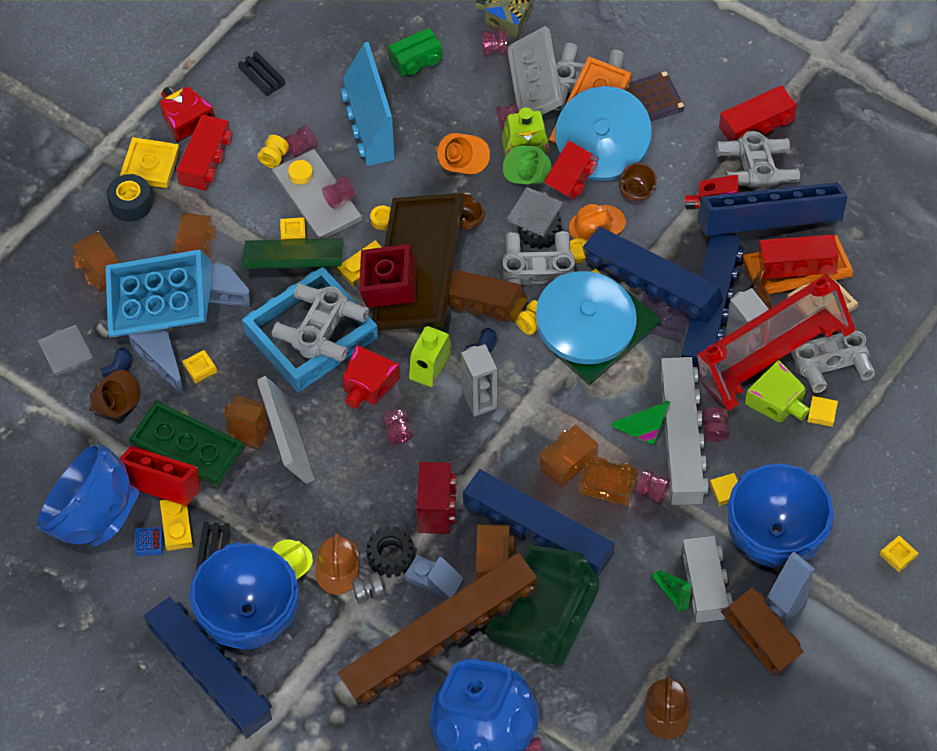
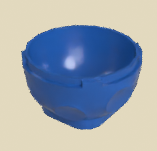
[37,443,139,547]
[727,463,834,567]
[189,542,299,650]
[429,659,540,751]

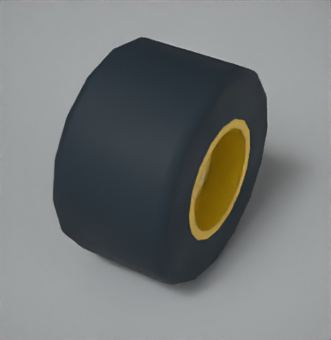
[107,174,153,222]

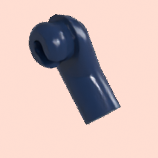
[465,328,496,352]
[100,348,131,378]

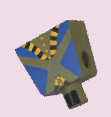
[475,0,534,40]

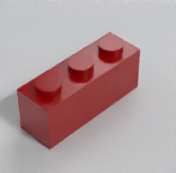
[719,85,797,141]
[176,114,233,191]
[759,235,839,279]
[120,446,200,506]

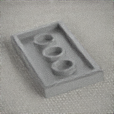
[507,26,563,115]
[272,149,362,239]
[258,376,315,484]

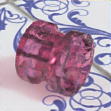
[496,103,519,130]

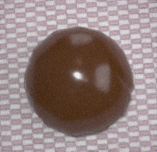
[619,163,657,202]
[459,193,485,230]

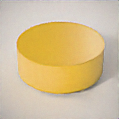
[288,160,313,185]
[370,205,391,230]
[569,238,587,264]

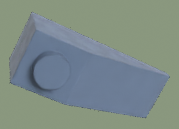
[129,328,184,395]
[766,552,814,625]

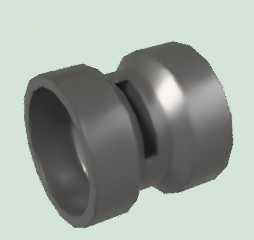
[351,572,385,605]

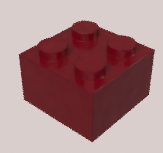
[359,244,417,308]
[417,462,457,534]

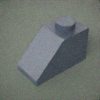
[209,263,251,307]

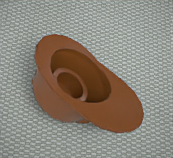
[316,533,359,595]

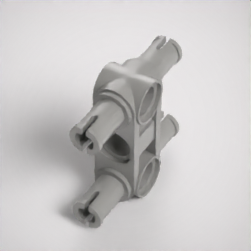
[554,43,624,111]
[715,131,800,191]
[502,231,575,286]
[272,283,369,362]
[791,314,875,393]

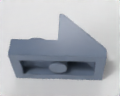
[404,555,464,600]

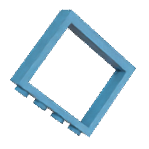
[242,267,378,393]

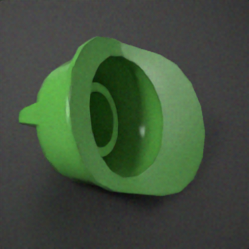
[503,145,552,185]

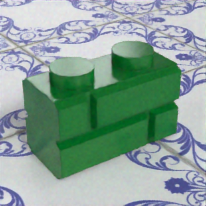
[387,28,443,77]

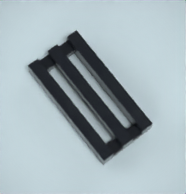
[238,51,285,96]
[196,522,230,570]

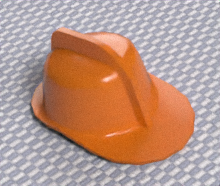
[435,133,490,174]
[569,204,626,241]

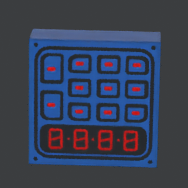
[135,527,163,556]

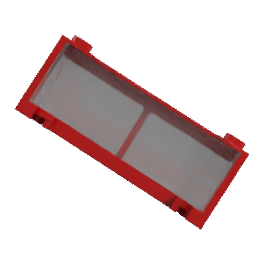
[697,274,856,411]

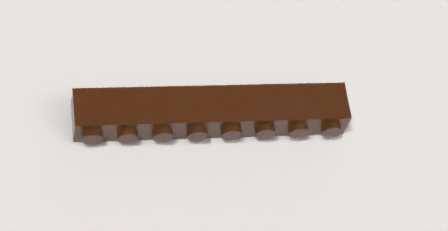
[338,552,538,705]

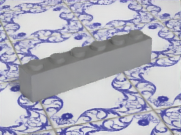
[660,357,708,505]

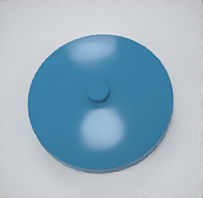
[555,86,652,181]
[535,271,637,364]

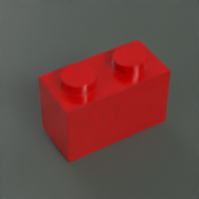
[544,140,599,200]

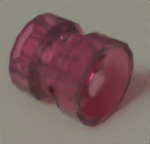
[482,30,507,55]
[284,125,317,158]
[322,176,356,209]
[703,407,729,442]
[382,409,413,445]
[636,469,670,502]

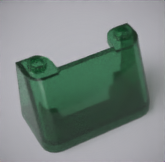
[484,545,599,666]

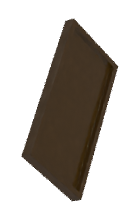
[372,193,464,330]

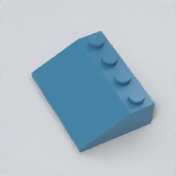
[340,42,395,166]
[106,250,212,338]

